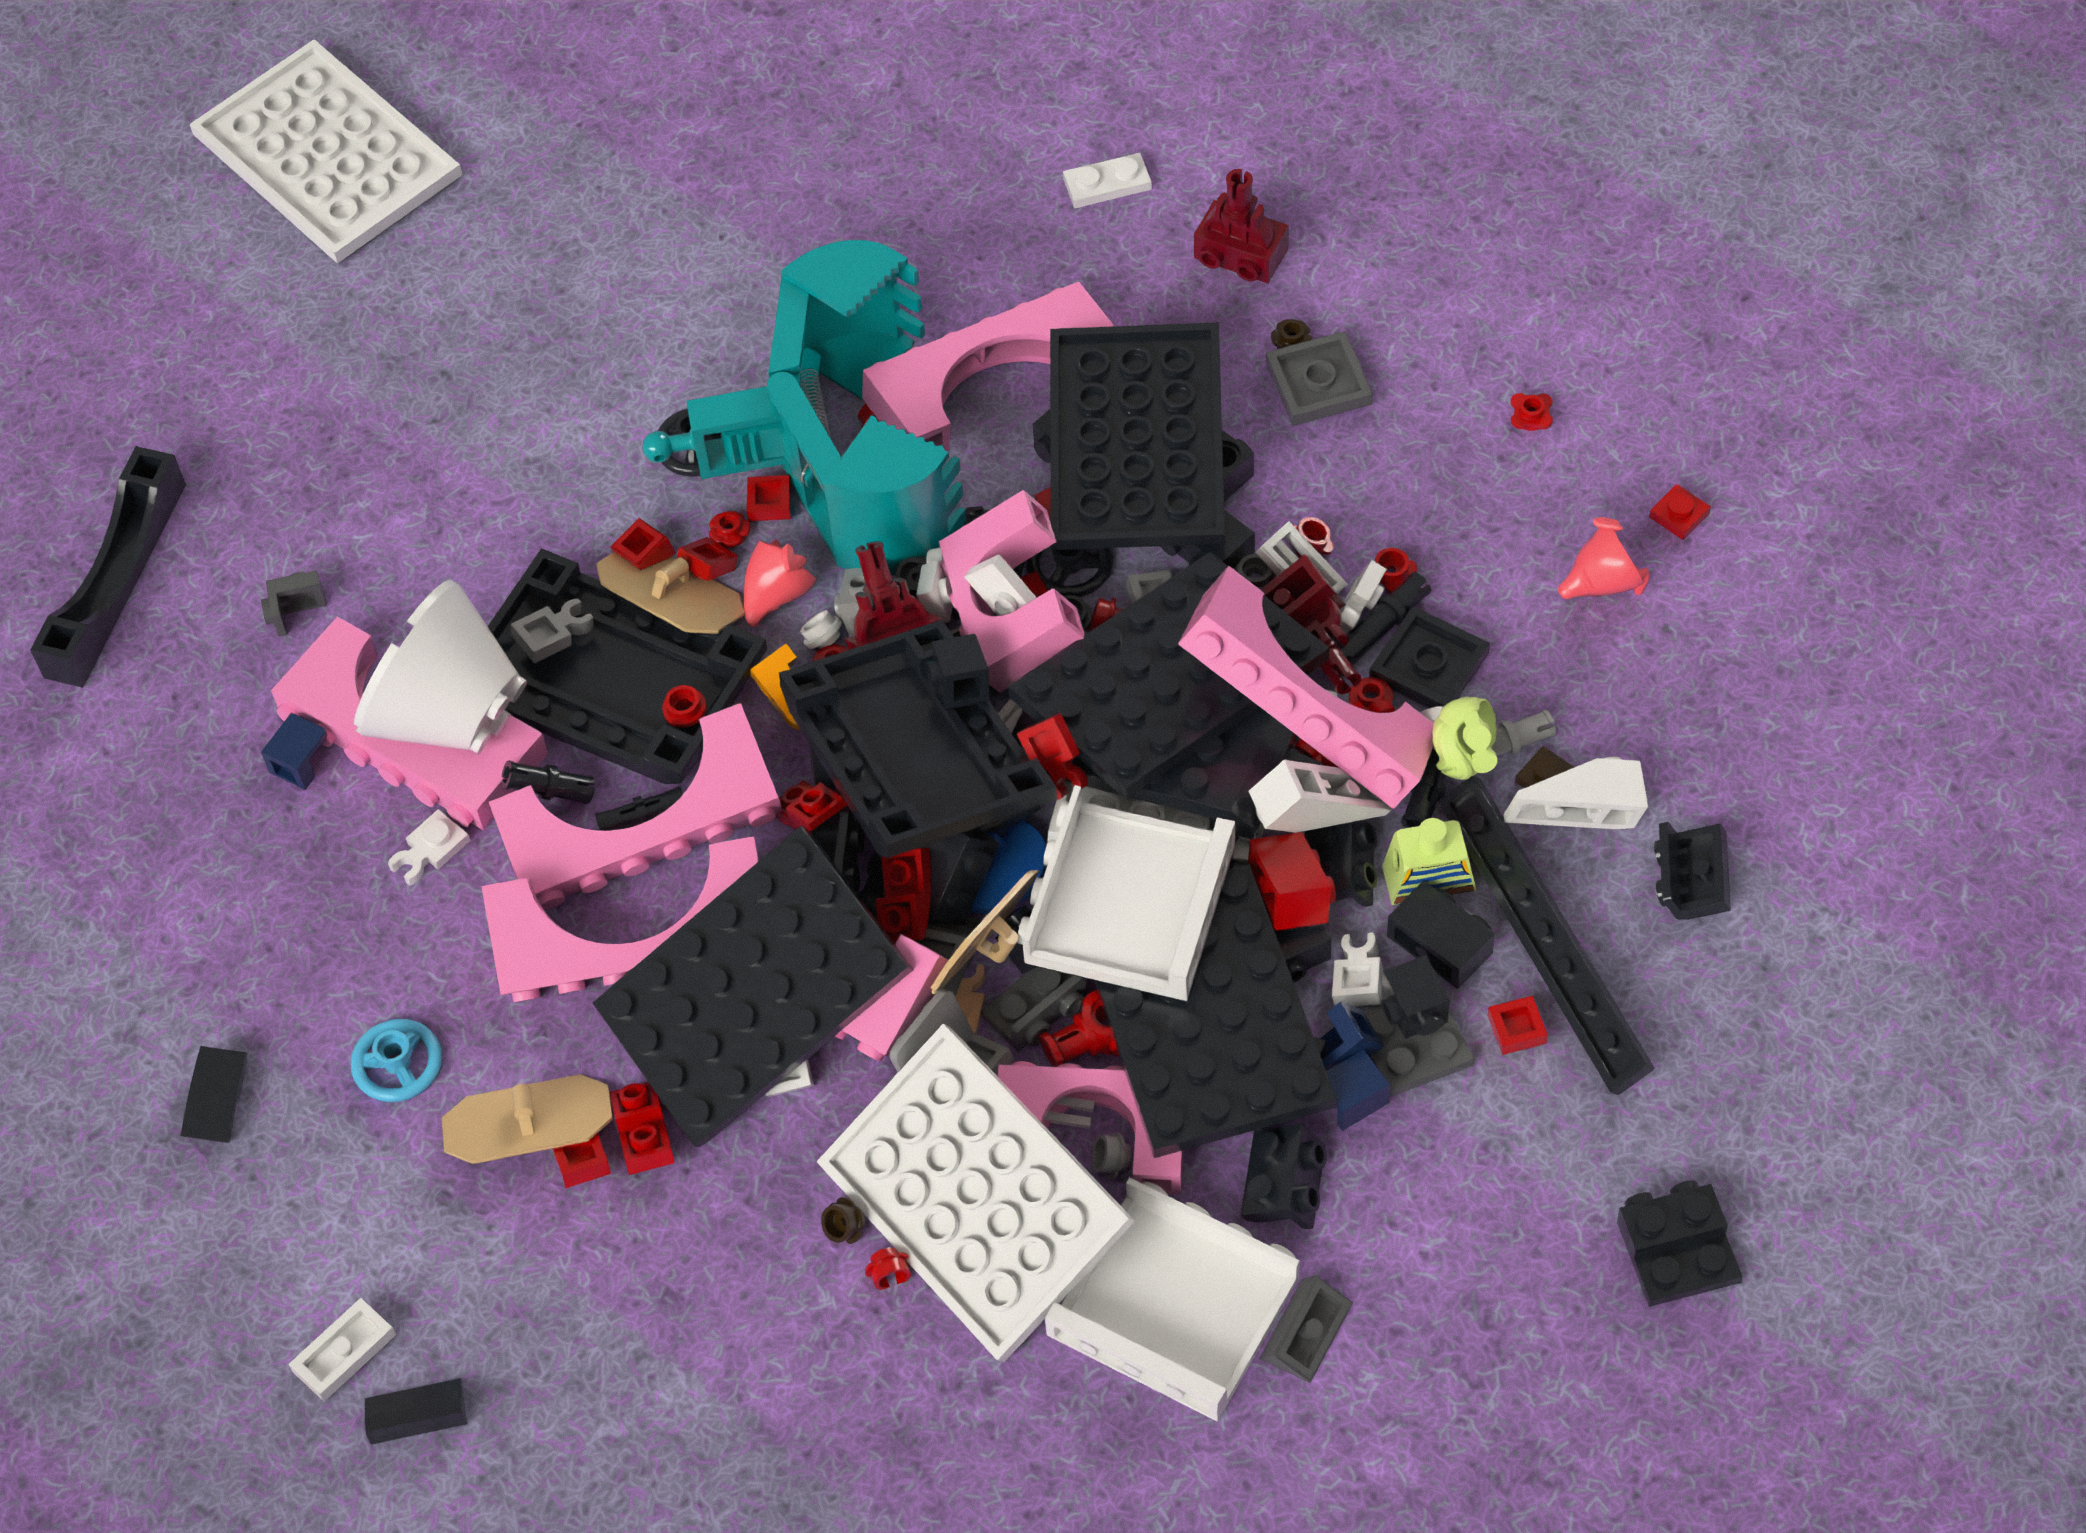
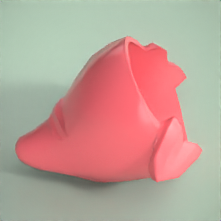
[1558,517,1650,599]
[744,539,817,627]

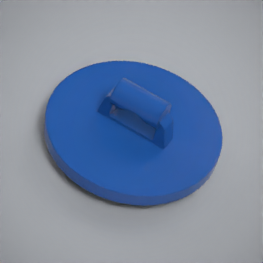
[970,821,1047,914]

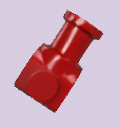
[1039,990,1119,1067]

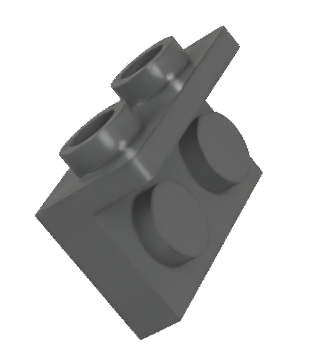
[981,966,1087,1052]

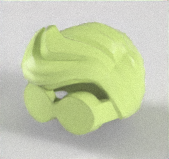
[1432,696,1498,780]

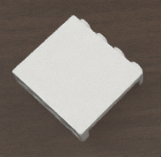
[1017,785,1235,1001]
[1045,1177,1300,1422]

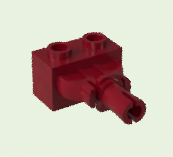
[1194,169,1289,284]
[845,541,943,650]
[1260,554,1361,694]

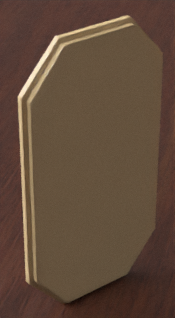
[596,552,745,634]
[930,870,1039,994]
[442,1074,613,1164]

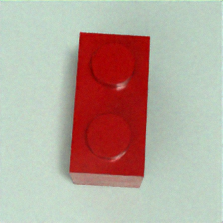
[1248,832,1336,931]

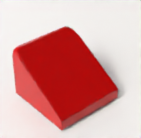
[610,518,676,570]

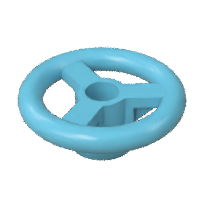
[351,1019,442,1102]

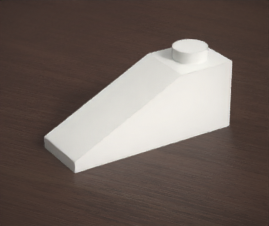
[1503,757,1648,829]
[1249,760,1392,833]

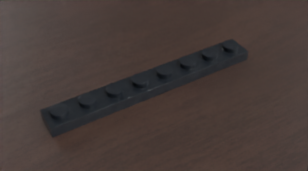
[1438,776,1655,1095]

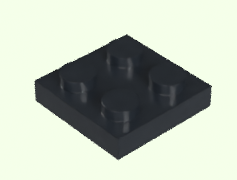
[1369,606,1490,708]

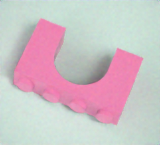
[939,490,1085,693]
[835,934,948,1062]
[998,1061,1184,1194]

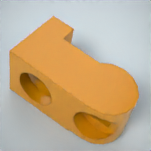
[751,644,801,731]

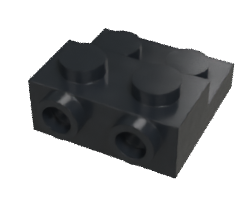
[1617,1180,1742,1307]

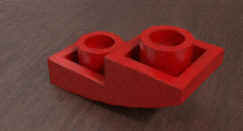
[775,780,847,831]
[876,848,931,943]
[609,1082,675,1175]

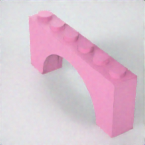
[862,281,1114,451]
[1178,566,1434,809]
[271,616,548,831]
[489,703,783,910]
[481,836,759,1002]

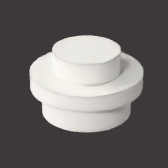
[800,610,842,649]

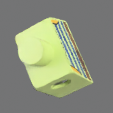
[1382,818,1476,905]

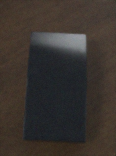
[180,1046,248,1143]

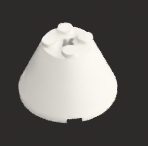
[354,580,527,754]

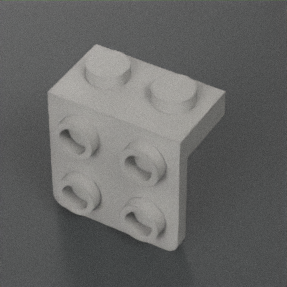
[890,988,1014,1076]

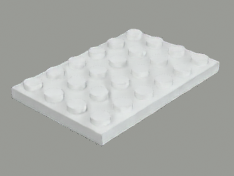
[190,40,463,264]
[817,1024,1135,1362]

